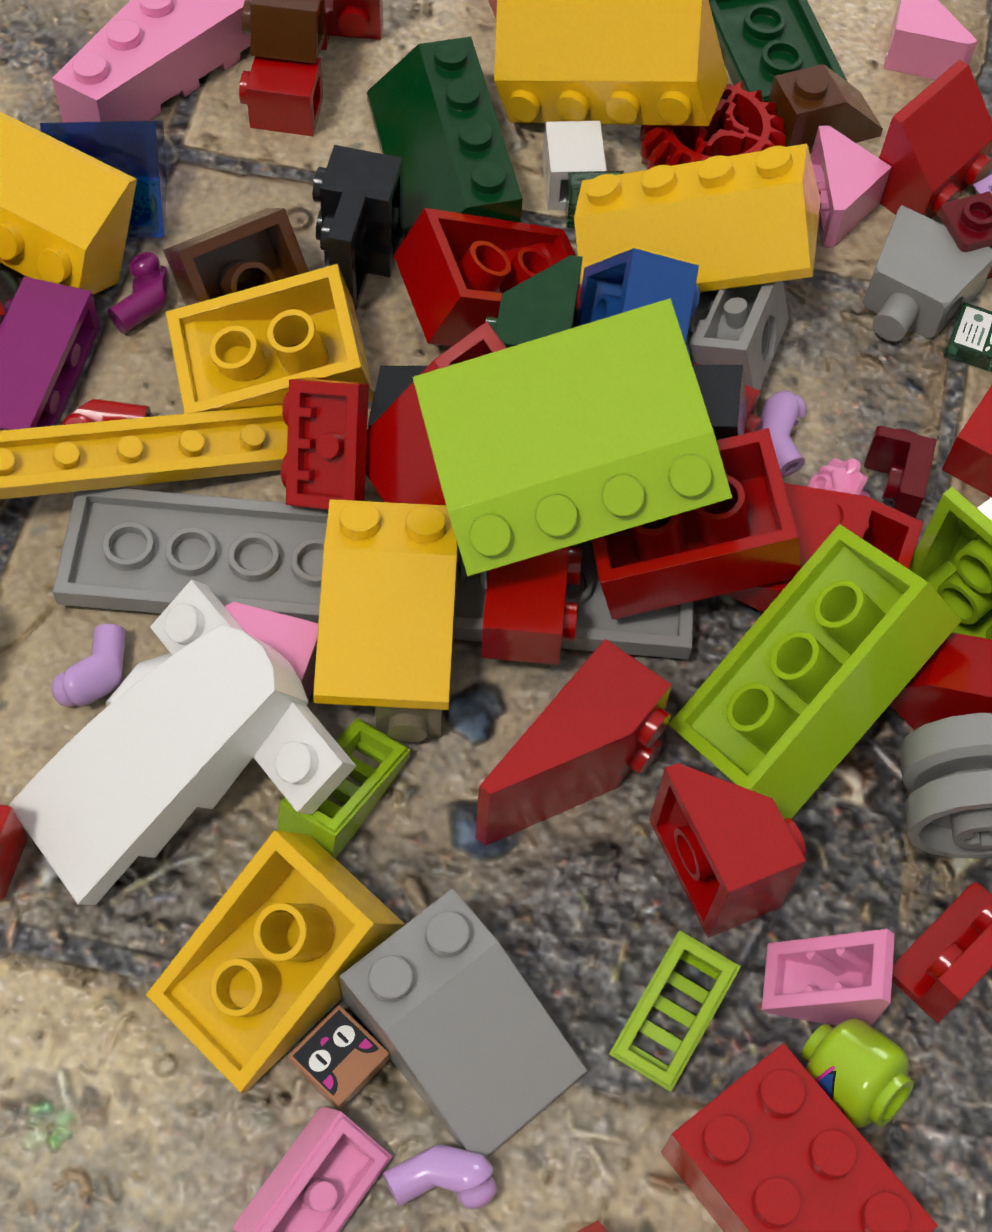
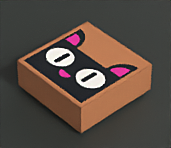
[287,1005,390,1111]

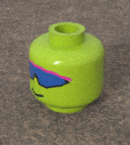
[801,1018,914,1128]

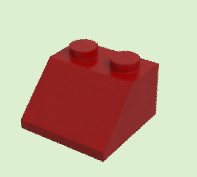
[879,59,992,219]
[649,763,806,938]

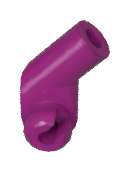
[108,252,170,334]

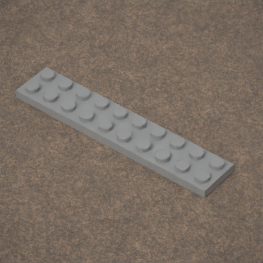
[52,488,693,660]

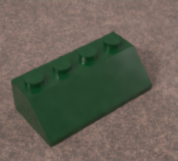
[367,36,523,237]

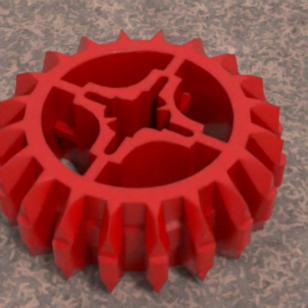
[639,80,787,170]

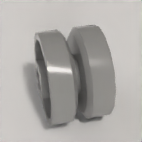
[899,713,992,859]

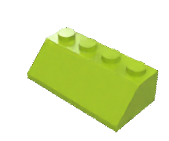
[668,524,962,819]

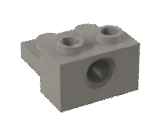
[686,281,789,391]

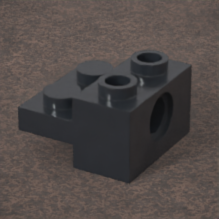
[312,145,404,312]

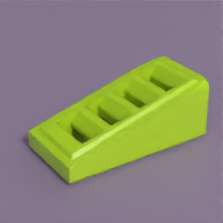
[277,718,411,858]
[609,930,741,1092]

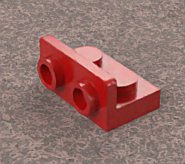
[281,377,369,509]
[892,882,992,1024]

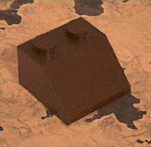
[163,208,309,306]

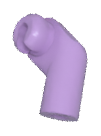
[758,390,806,477]
[52,624,126,707]
[383,1144,497,1209]

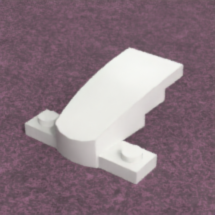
[9,579,356,905]

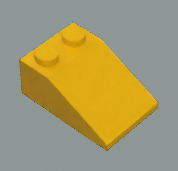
[165,264,374,414]
[313,499,458,710]
[146,830,405,1092]

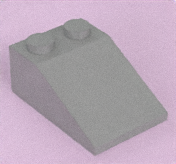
[339,888,587,1159]

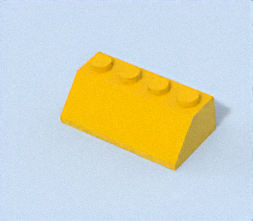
[494,0,728,126]
[0,112,137,295]
[574,143,821,292]

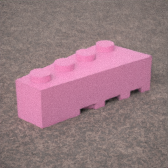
[52,0,251,148]

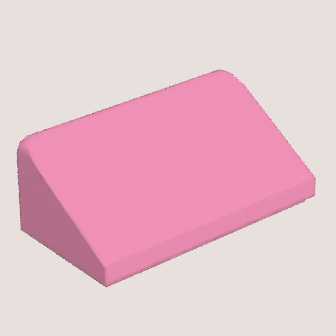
[232,1106,393,1232]

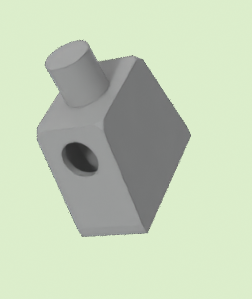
[863,205,992,342]

